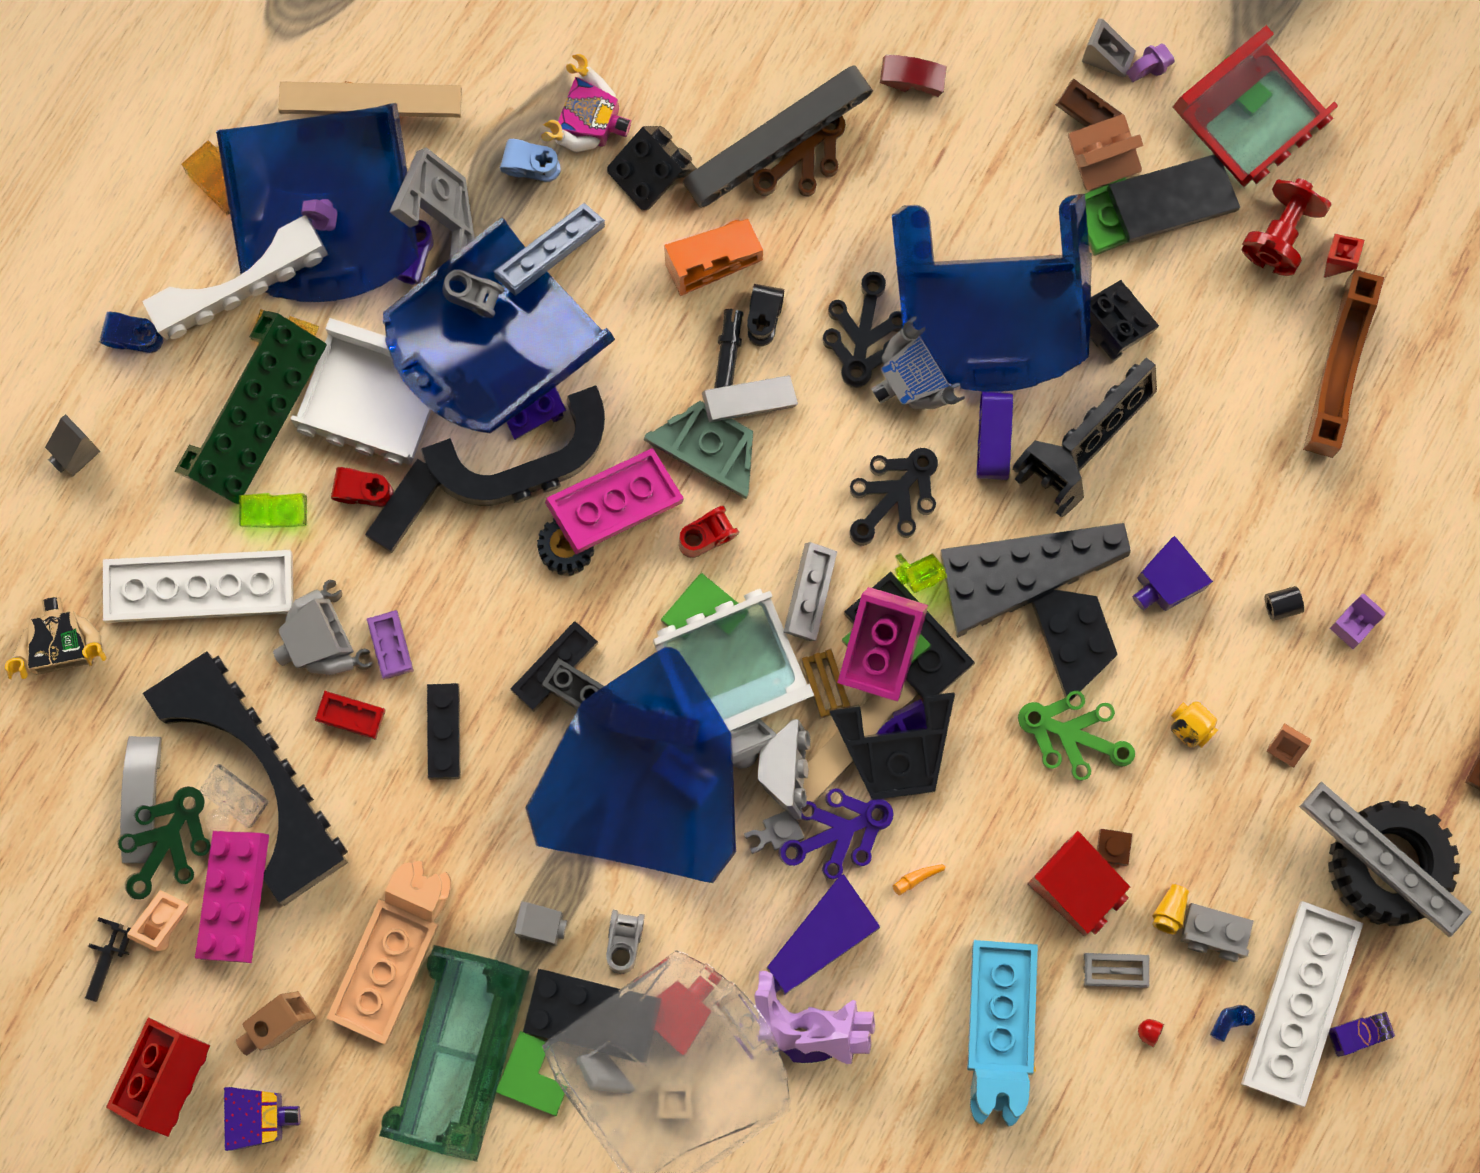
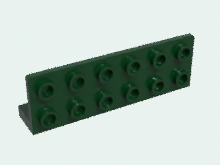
[174,310,327,504]

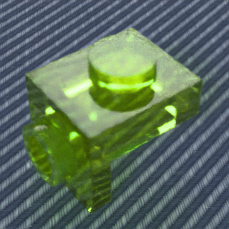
[894,553,948,593]

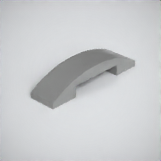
[120,736,162,863]

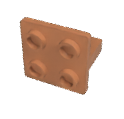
[1068,114,1144,190]

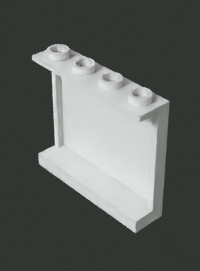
[291,318,449,466]

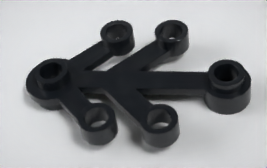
[823,272,907,388]
[850,448,938,546]

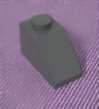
[45,414,101,476]

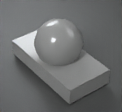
[710,719,777,769]

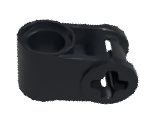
[747,284,785,346]

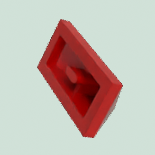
[1324,234,1365,278]

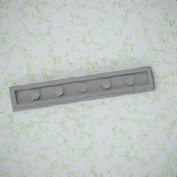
[1299,782,1472,937]

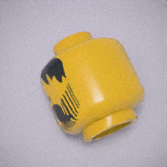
[1171,701,1218,748]

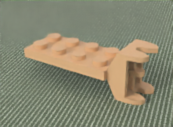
[327,861,451,1045]

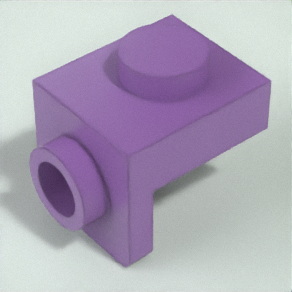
[1329,594,1386,649]

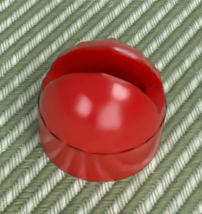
[1138,1019,1164,1048]

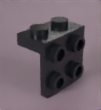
[607,126,697,210]

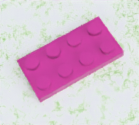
[545,448,684,554]
[195,831,269,963]

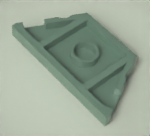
[644,401,753,499]

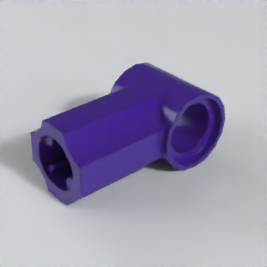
[394,220,434,285]

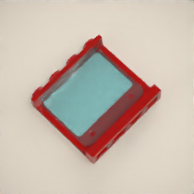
[1172,25,1338,187]

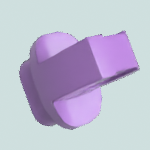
[1126,43,1175,82]
[301,199,337,231]

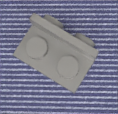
[1180,903,1253,962]

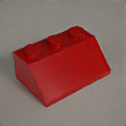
[106,1017,211,1137]

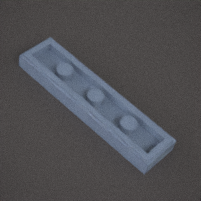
[494,203,605,296]

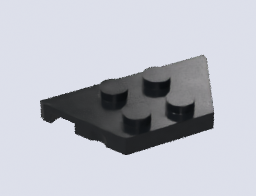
[1032,590,1118,702]

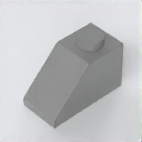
[514,901,567,946]

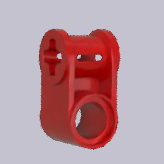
[331,467,394,507]
[679,506,740,558]

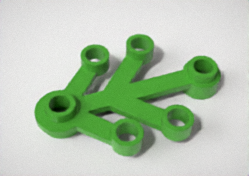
[1018,691,1135,781]

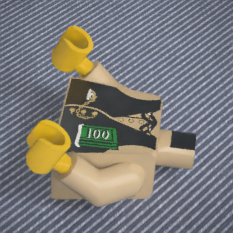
[5,597,107,679]

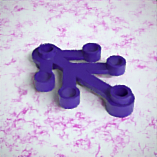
[779,788,894,879]

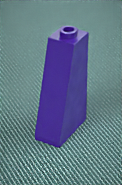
[767,874,880,995]

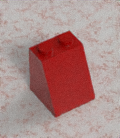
[1027,831,1130,936]

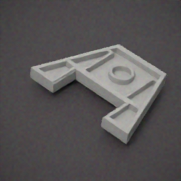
[390,148,479,271]

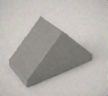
[1082,19,1136,77]

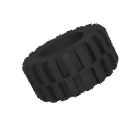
[1328,800,1460,926]

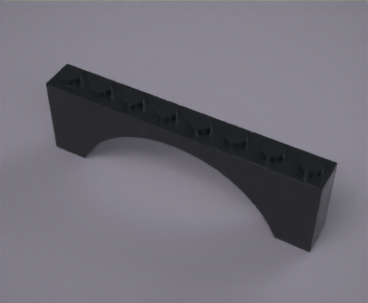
[142,651,348,906]

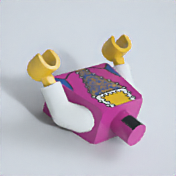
[541,54,632,153]

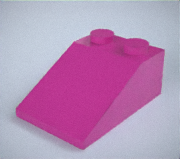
[837,587,928,702]

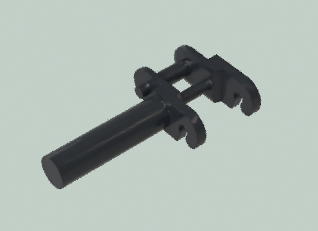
[85,917,131,1002]

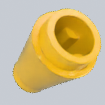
[1152,884,1189,935]

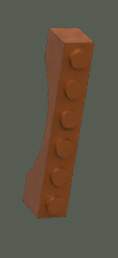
[1303,270,1384,458]

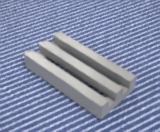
[1084,953,1149,988]

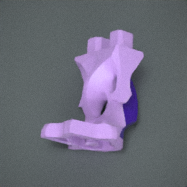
[754,971,875,1064]

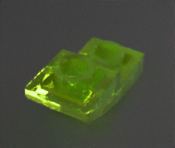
[239,493,307,528]

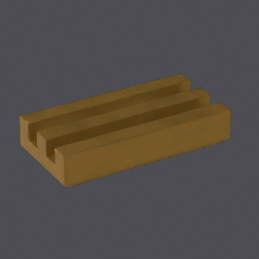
[801,649,850,719]

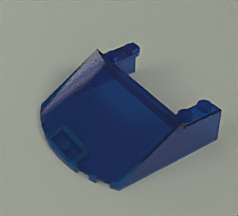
[892,194,1092,392]

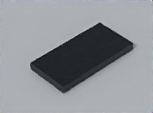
[1107,155,1240,243]
[844,571,975,699]

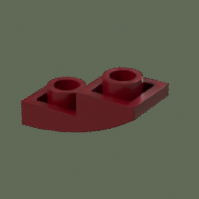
[880,55,947,97]

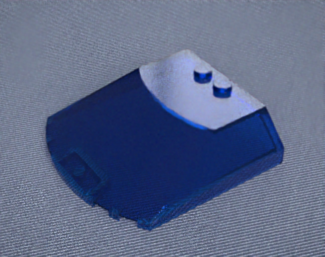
[216,103,419,302]
[383,217,615,433]

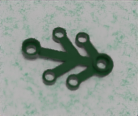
[117,786,210,900]

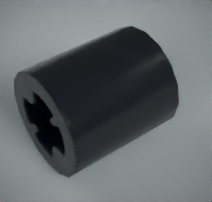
[1264,586,1304,621]

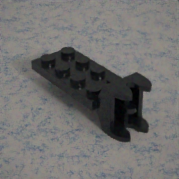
[1013,358,1157,517]

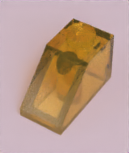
[181,140,234,216]

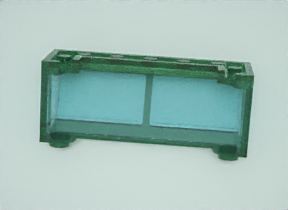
[379,945,530,1162]

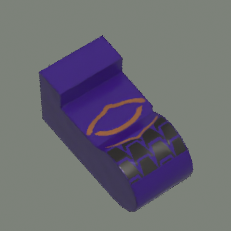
[1329,1011,1395,1057]

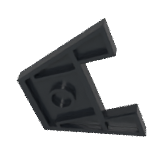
[828,692,955,800]

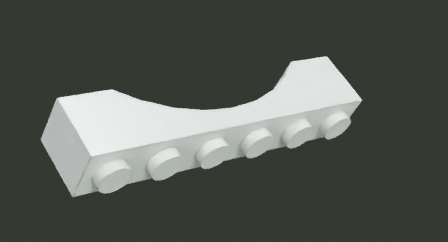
[142,215,329,340]

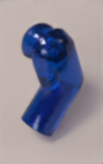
[1210,1005,1255,1042]

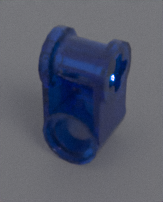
[99,311,163,353]

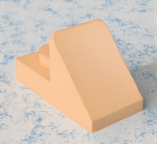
[127,890,188,952]

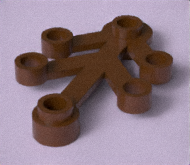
[753,116,846,196]

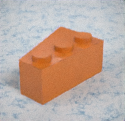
[664,219,763,296]

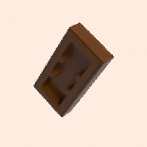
[1055,79,1122,127]

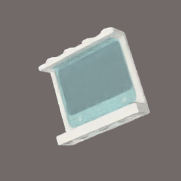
[653,588,814,746]

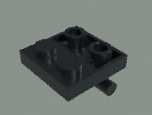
[1075,280,1159,362]

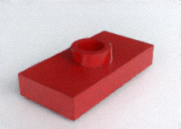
[315,691,386,740]

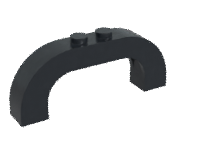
[421,385,605,506]

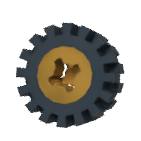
[537,518,594,575]

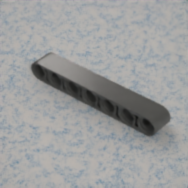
[683,65,873,208]

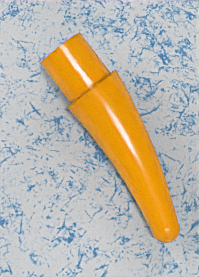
[893,864,945,895]

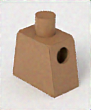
[236,991,316,1056]

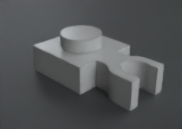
[744,811,804,854]

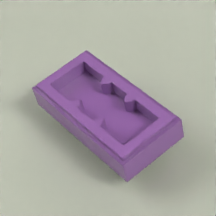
[367,610,414,680]

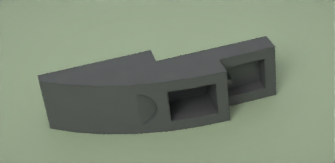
[542,658,667,754]

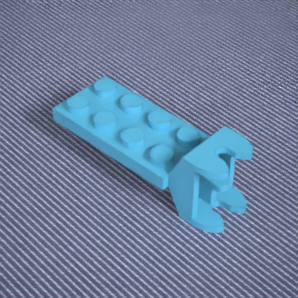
[967,940,1038,1127]

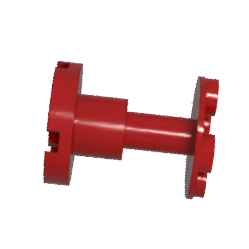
[1241,178,1332,276]

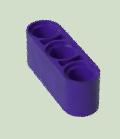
[977,391,1013,480]

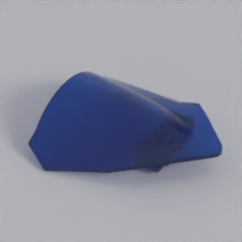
[525,647,736,883]

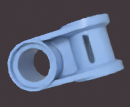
[500,139,561,182]

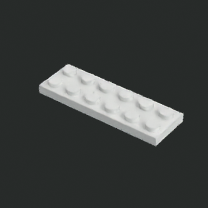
[103,550,293,623]
[1241,901,1363,1107]

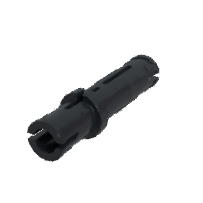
[714,309,744,388]

